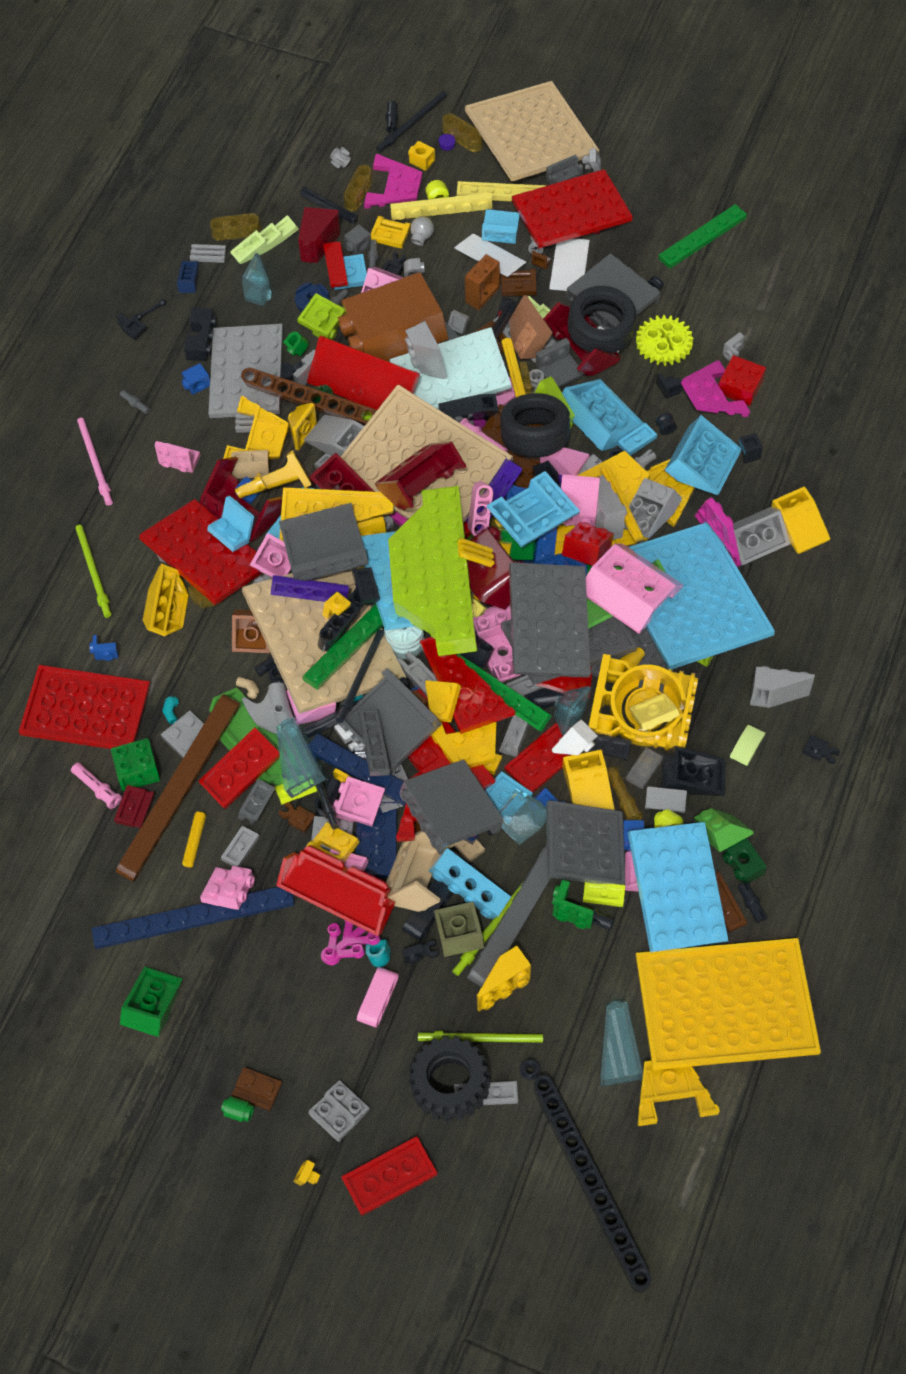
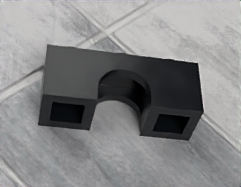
[184,307,217,361]

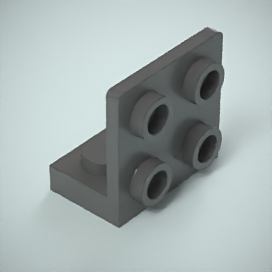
[536,338,584,388]

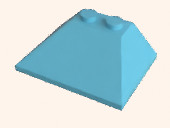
[487,471,580,547]

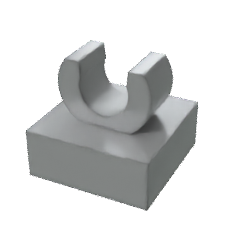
[582,148,601,172]
[448,310,469,334]

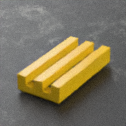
[457,538,494,567]

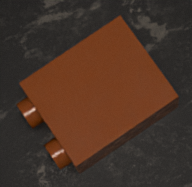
[337,272,448,361]

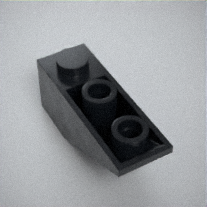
[438,394,498,420]

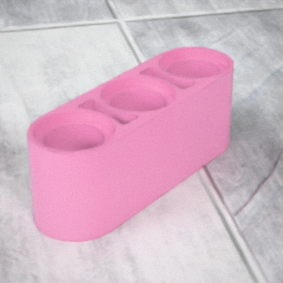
[468,481,493,536]
[357,967,399,1028]

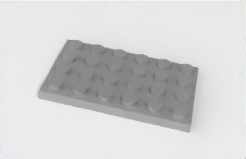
[208,324,283,418]

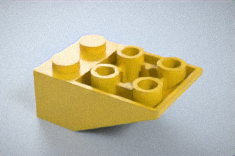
[771,486,830,554]
[562,750,614,810]
[477,946,531,1011]

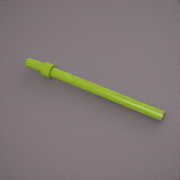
[75,525,111,618]
[452,882,523,976]
[418,1031,543,1043]

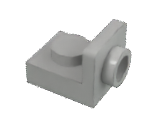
[723,332,745,361]

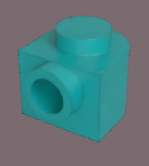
[366,940,391,967]

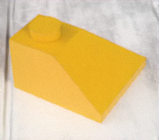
[288,403,317,451]

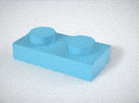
[617,423,657,456]

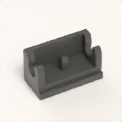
[546,155,583,185]
[238,779,275,825]

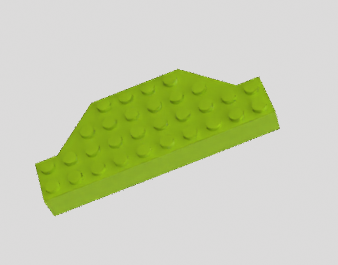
[388,486,477,656]

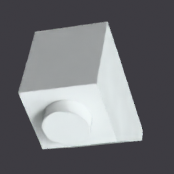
[552,720,597,755]

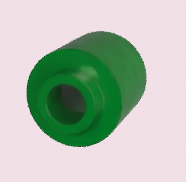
[221,1096,254,1122]

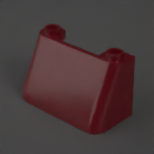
[467,526,524,610]

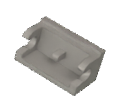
[499,715,530,757]
[645,787,687,813]

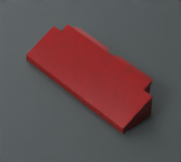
[276,845,395,936]

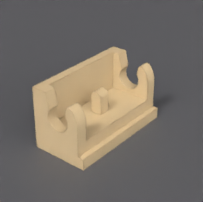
[231,450,269,479]

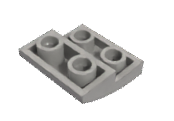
[308,1080,369,1142]

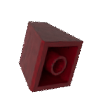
[298,207,340,263]

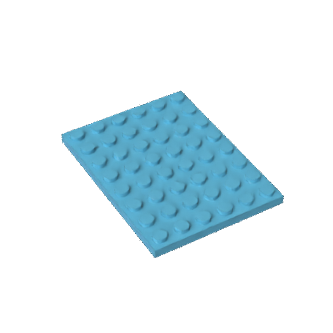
[614,522,775,669]

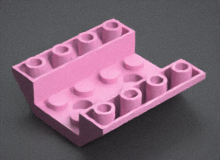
[586,544,683,633]
[474,606,521,682]

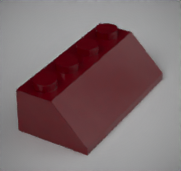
[309,453,377,523]

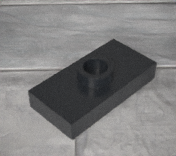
[352,567,380,604]

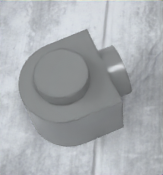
[404,258,425,277]

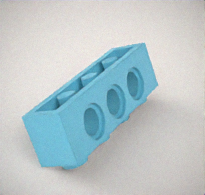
[428,848,511,919]

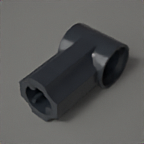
[314,778,341,817]

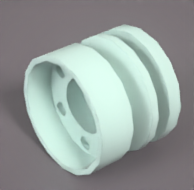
[384,626,424,659]

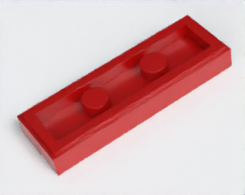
[323,241,348,288]

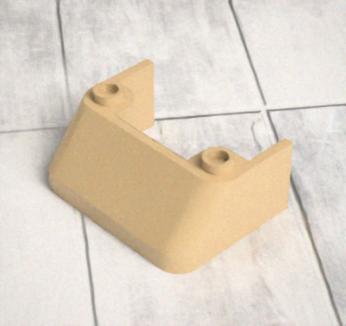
[386,830,462,912]

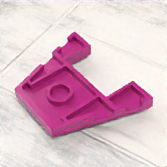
[364,154,422,209]
[681,360,750,417]
[695,498,741,567]

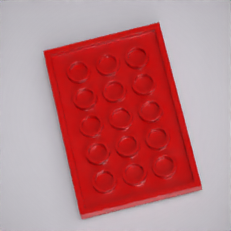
[512,169,633,248]
[139,499,262,605]
[19,665,151,749]

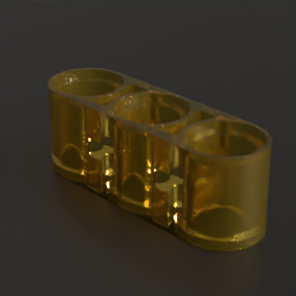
[442,114,483,152]
[343,165,372,212]
[210,213,261,240]

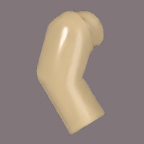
[236,677,259,699]

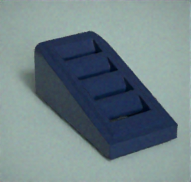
[177,261,199,293]

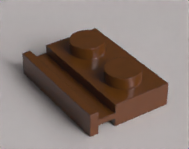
[231,1067,282,1112]

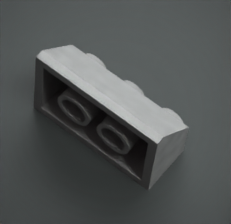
[405,321,447,379]
[733,507,790,565]

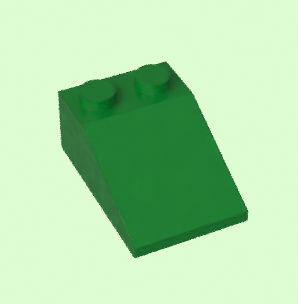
[120,966,183,1037]

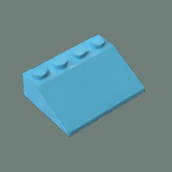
[562,379,644,451]
[665,415,742,495]

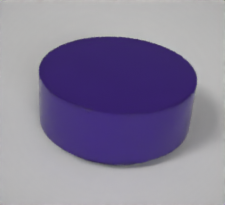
[439,134,455,150]

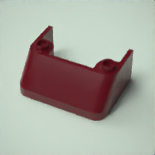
[543,302,621,376]
[375,441,467,510]
[200,456,283,543]

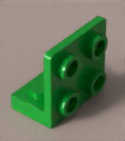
[111,738,160,792]

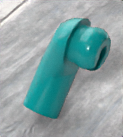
[162,696,179,725]

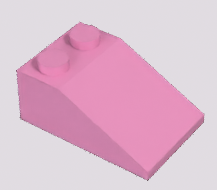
[561,474,600,527]

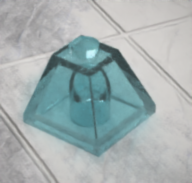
[242,253,272,306]
[554,686,591,736]
[498,789,546,845]

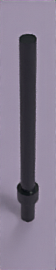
[376,91,447,152]
[336,629,385,723]
[299,741,339,829]

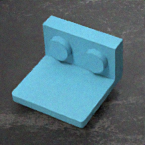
[482,209,519,244]
[208,496,254,552]

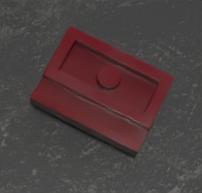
[114,785,155,829]

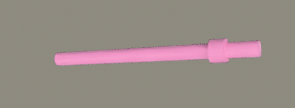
[77,418,113,506]

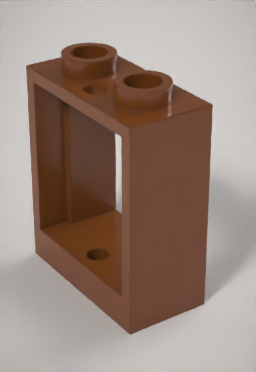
[465,254,500,310]

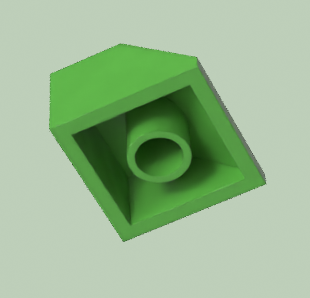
[694,808,753,852]

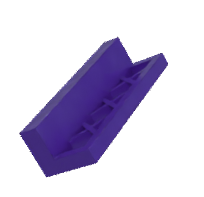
[466,458,522,530]
[270,575,349,602]

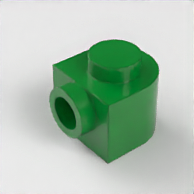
[283,332,308,356]

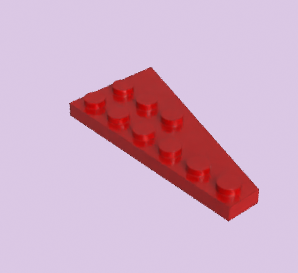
[420,637,515,734]

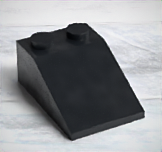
[662,746,726,796]

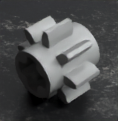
[330,147,351,169]

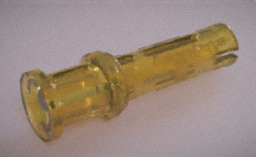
[607,767,643,820]

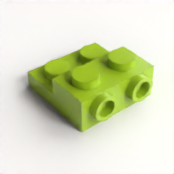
[297,293,345,340]

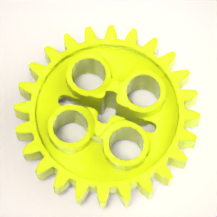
[636,315,693,366]

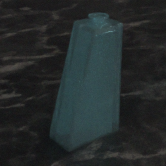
[276,717,326,798]
[600,1001,643,1087]

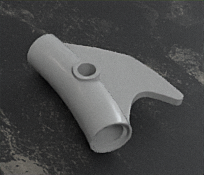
[242,682,301,740]

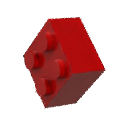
[719,355,766,406]
[562,522,614,566]

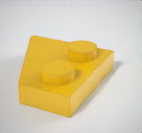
[425,680,461,722]

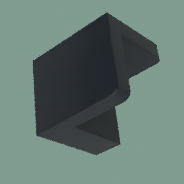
[656,373,682,399]
[739,433,763,464]
[532,460,559,486]

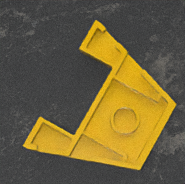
[223,396,289,460]
[577,451,651,506]
[647,459,695,527]
[431,721,496,768]
[637,1061,720,1126]

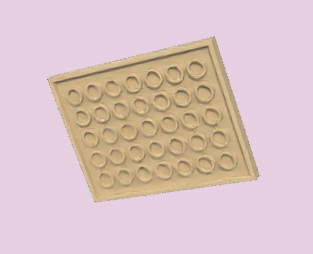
[341,385,513,523]
[242,569,406,714]

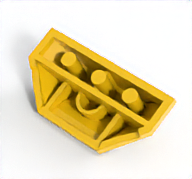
[143,564,189,636]

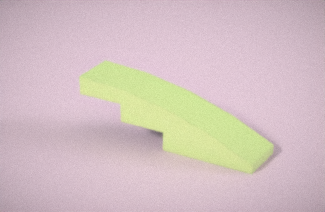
[230,215,299,264]

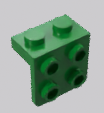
[552,880,594,929]

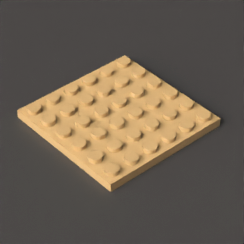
[465,81,599,181]

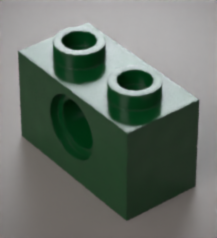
[722,838,767,886]

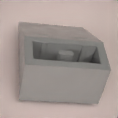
[304,414,364,457]
[595,475,627,540]
[624,478,682,539]
[750,666,815,708]

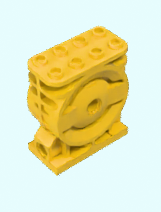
[589,654,698,750]

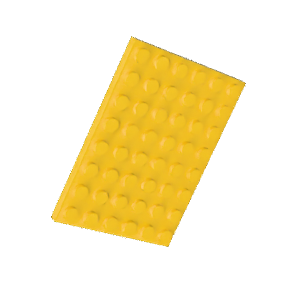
[635,938,821,1070]

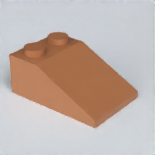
[509,295,552,359]

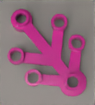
[321,920,380,965]

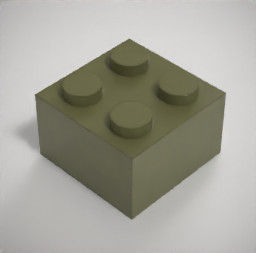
[434,902,484,957]

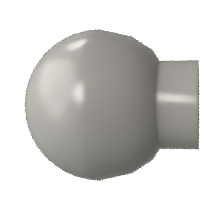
[410,217,434,246]

